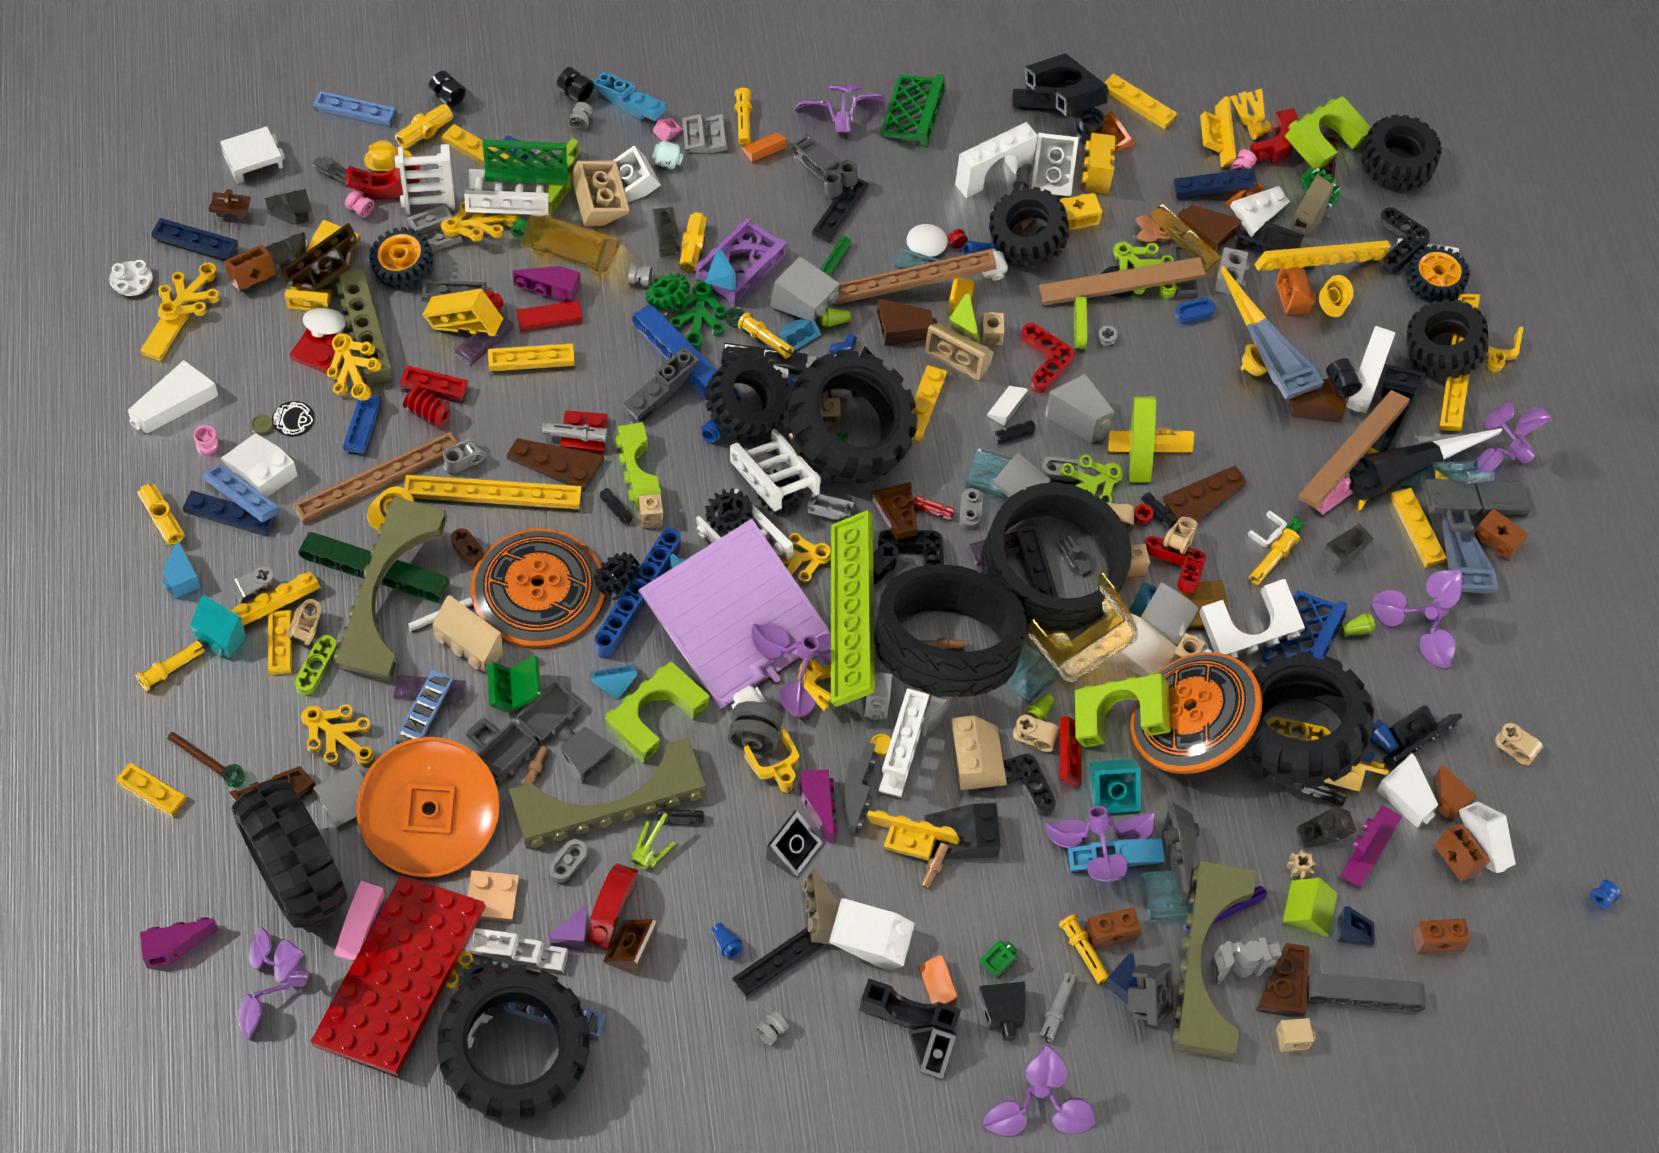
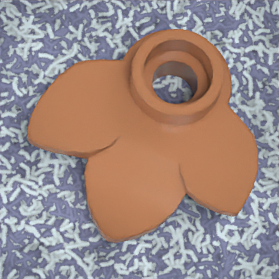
[1136,212,1173,243]

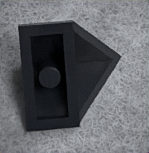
[908,1026,957,1079]

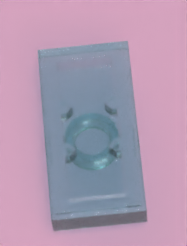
[894,248,940,269]

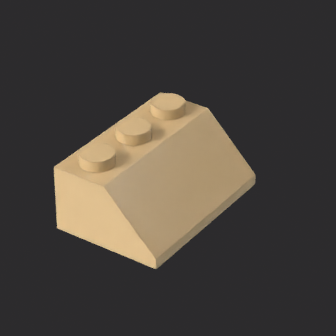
[571,161,630,226]
[925,323,994,381]
[432,595,503,673]
[951,716,1007,790]

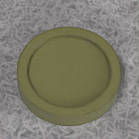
[250,414,273,435]

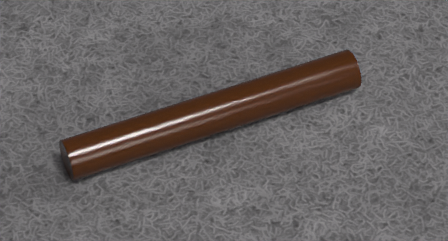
[167,732,227,776]

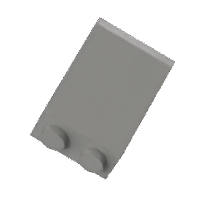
[770,256,840,321]
[1045,374,1114,443]

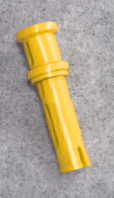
[734,88,752,145]
[738,312,794,358]
[1249,528,1300,585]
[136,640,205,691]
[1058,914,1109,985]

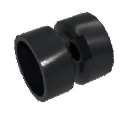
[556,67,594,102]
[428,71,466,108]
[1076,108,1105,144]
[1326,358,1363,398]

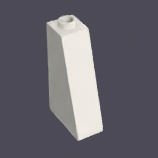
[1346,326,1395,414]
[128,360,218,434]

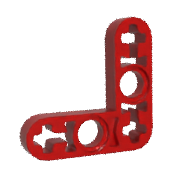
[1021,323,1075,393]
[1144,536,1206,594]

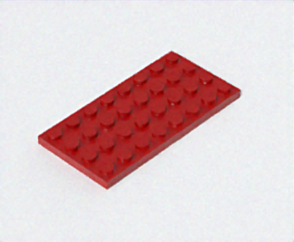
[310,875,486,1076]

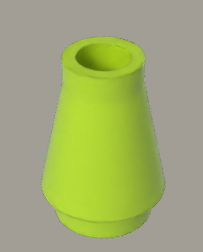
[818,307,851,328]
[1341,613,1376,637]
[1025,693,1055,721]

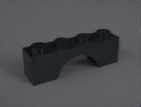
[859,978,961,1033]

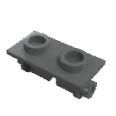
[807,492,854,521]

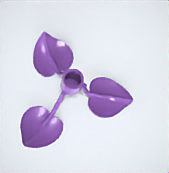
[795,84,885,133]
[1472,402,1553,482]
[1372,569,1463,668]
[751,624,831,718]
[1046,806,1155,882]
[238,928,308,1040]
[983,1045,1096,1137]

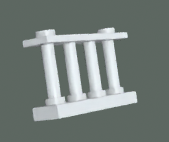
[395,144,456,216]
[465,169,549,215]
[730,429,821,511]
[696,488,794,560]
[879,688,929,799]

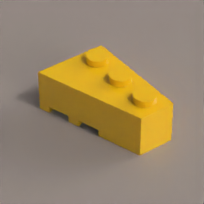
[1082,133,1115,195]
[422,289,503,336]

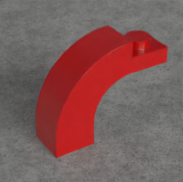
[1249,108,1299,164]
[346,165,420,200]
[585,863,639,948]

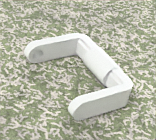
[1248,511,1287,548]

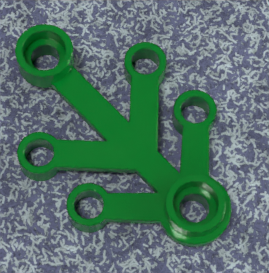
[670,281,727,350]

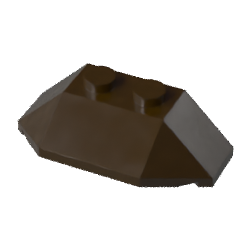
[281,222,357,292]

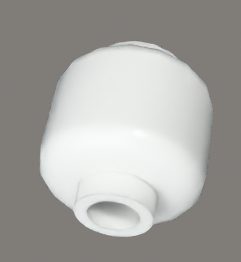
[982,249,1008,281]
[731,685,766,710]

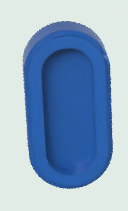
[1175,298,1215,324]

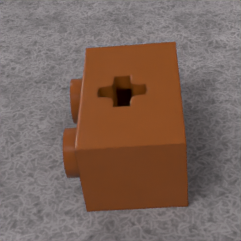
[224,245,276,291]
[1474,508,1529,561]
[1434,824,1490,882]
[1085,907,1141,949]
[1413,918,1471,954]

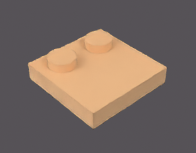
[467,870,519,923]

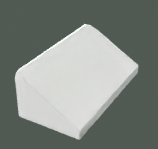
[987,386,1028,426]

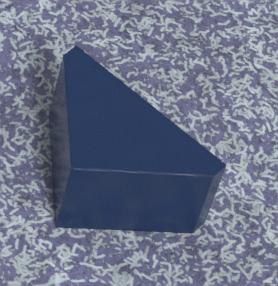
[1337,906,1374,945]
[1105,953,1138,1005]

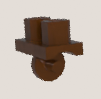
[209,189,251,220]

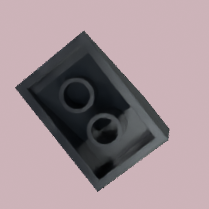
[924,803,1001,859]

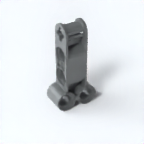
[789,133,858,197]

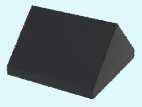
[766,810,823,877]

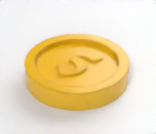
[870,734,891,756]

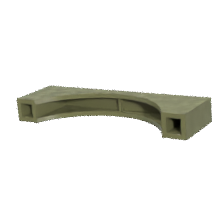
[334,497,448,682]
[509,738,706,848]
[1172,861,1256,1060]

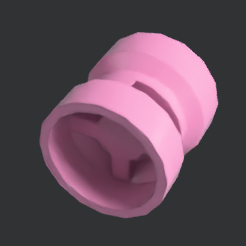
[1231,150,1257,171]
[345,190,374,218]
[194,425,219,455]

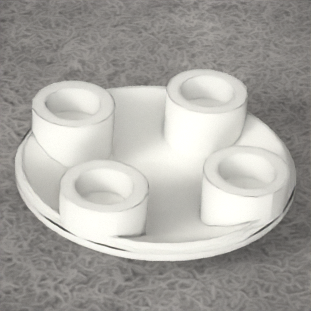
[906,224,947,260]
[109,260,153,296]
[303,308,346,337]

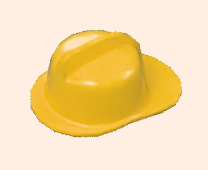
[364,140,413,172]
[1319,275,1354,318]
[1240,344,1268,376]
[367,486,414,531]

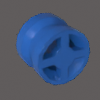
[1590,880,1621,909]

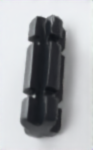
[995,420,1036,443]
[600,488,633,524]
[1141,492,1177,527]
[1301,783,1347,806]
[658,809,704,824]

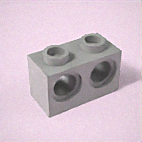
[1214,247,1250,295]
[864,672,892,720]

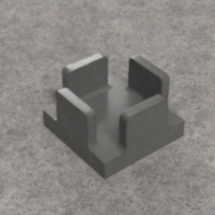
[1128,963,1174,1026]

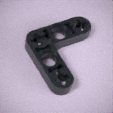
[1381,207,1430,273]
[878,530,944,566]
[977,754,1056,817]

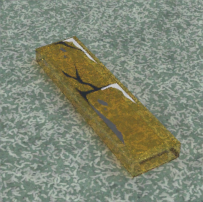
[1148,203,1221,271]

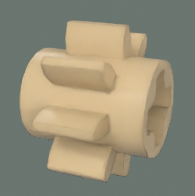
[1286,850,1317,880]

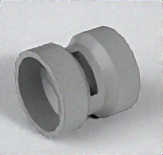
[568,102,594,131]
[628,263,652,286]
[755,1010,789,1045]

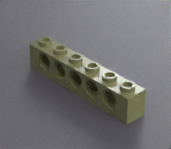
[336,268,393,386]

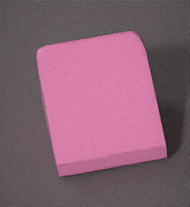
[653,118,683,142]

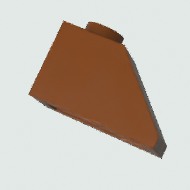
[1434,765,1477,822]

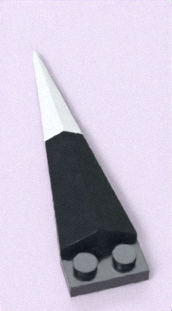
[1346,428,1503,500]

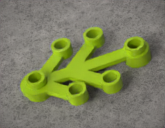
[1113,242,1177,299]
[1060,455,1123,503]

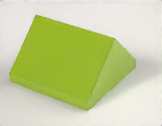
[949,294,981,345]
[1282,878,1337,937]

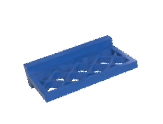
[1263,590,1347,662]

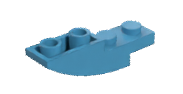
[593,71,668,121]
[1068,839,1165,872]

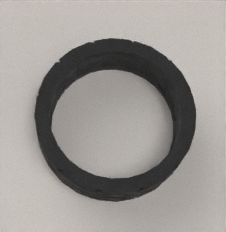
[981,483,1132,631]
[874,564,1027,697]

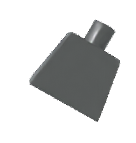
[559,727,615,784]

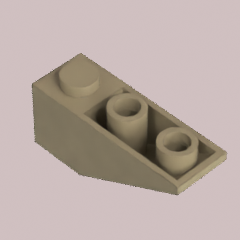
[1291,175,1334,238]
[803,869,839,945]

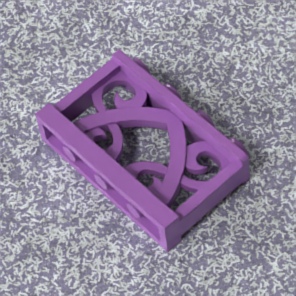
[695,218,787,306]

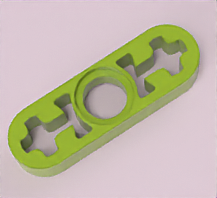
[1074,296,1087,349]
[295,635,337,696]

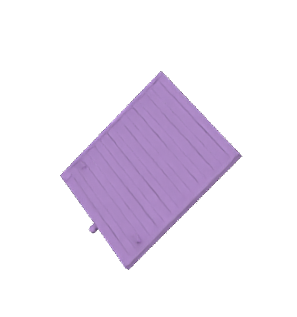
[638,519,831,710]

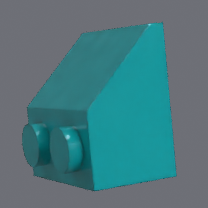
[190,595,247,659]
[1089,759,1141,814]

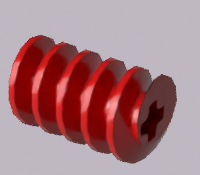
[402,385,451,428]

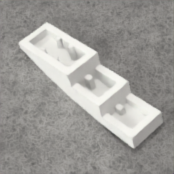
[465,928,569,974]

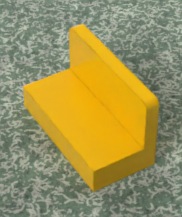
[947,277,975,315]
[285,286,333,311]

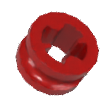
[947,229,968,249]
[1134,504,1153,526]

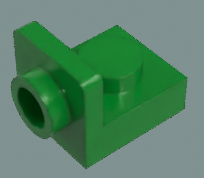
[979,940,1020,978]

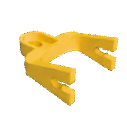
[1229,88,1271,140]
[1486,326,1523,372]
[797,659,831,711]
[744,729,800,793]

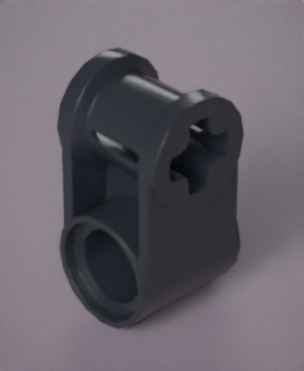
[873,543,898,585]

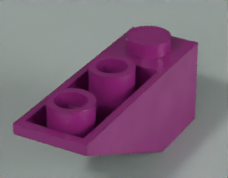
[512,266,581,302]
[800,769,838,843]
[140,917,218,968]

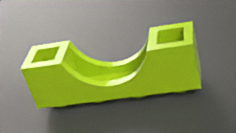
[614,422,661,510]

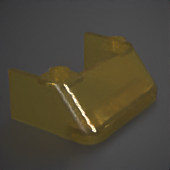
[520,215,621,275]
[1028,573,1138,682]

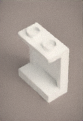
[220,126,285,184]

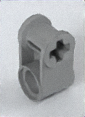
[443,437,486,475]
[231,566,277,604]

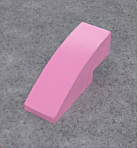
[335,881,385,961]

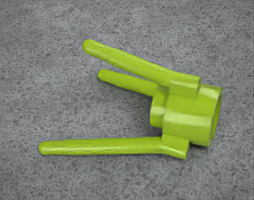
[631,813,676,870]

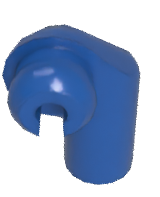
[829,334,857,354]

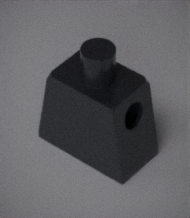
[977,981,1025,1041]

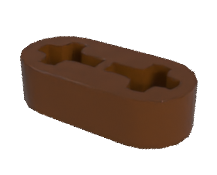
[451,528,484,566]

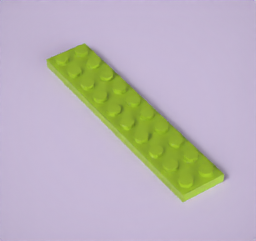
[831,510,875,707]

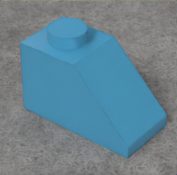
[162,542,201,599]

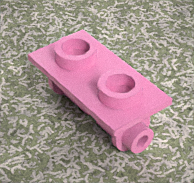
[1317,476,1353,515]

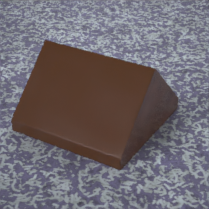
[603,919,657,976]

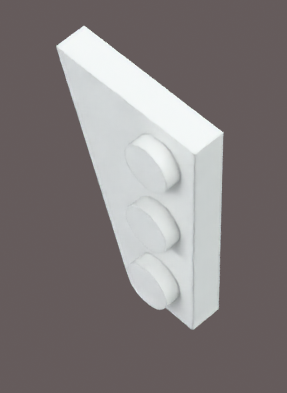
[1230,186,1290,237]

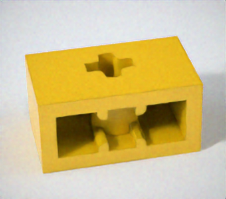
[1060,193,1103,230]

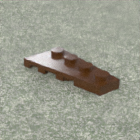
[507,438,604,492]
[1161,465,1247,523]

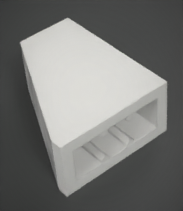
[1376,754,1438,828]
[1459,801,1515,873]

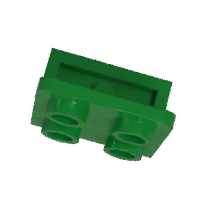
[487,655,541,713]

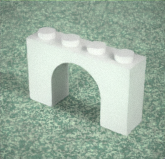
[955,122,1038,198]
[1199,579,1305,658]

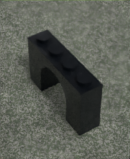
[1025,53,1109,117]

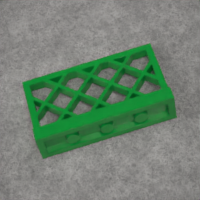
[880,74,946,147]
[482,139,568,185]

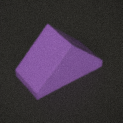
[547,906,588,950]

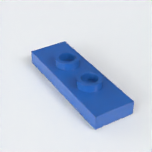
[343,395,382,454]

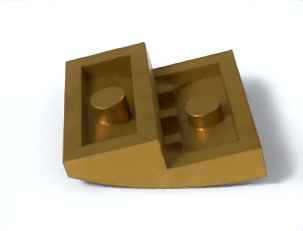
[1178,580,1230,629]

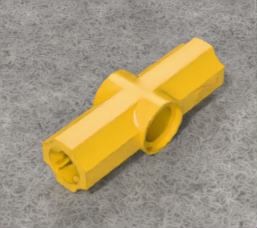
[395,104,453,149]
[679,212,707,273]
[137,484,185,546]

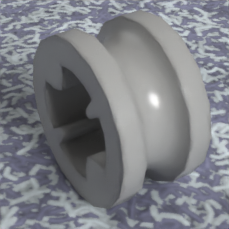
[1097,325,1117,346]

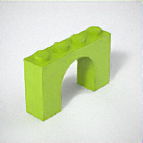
[1285,96,1371,169]
[605,661,710,764]
[1075,673,1171,748]

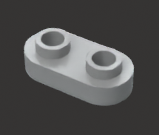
[1041,456,1085,482]
[959,488,983,530]
[549,839,587,883]

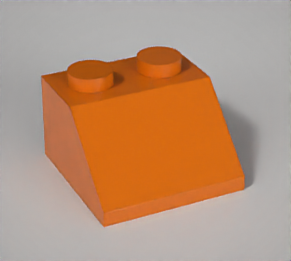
[1276,267,1316,316]

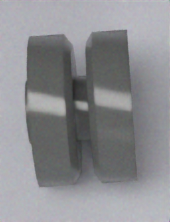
[728,701,783,754]

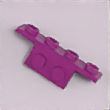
[1340,805,1402,888]

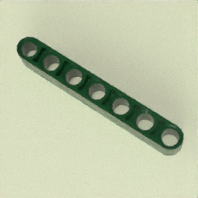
[298,532,450,603]

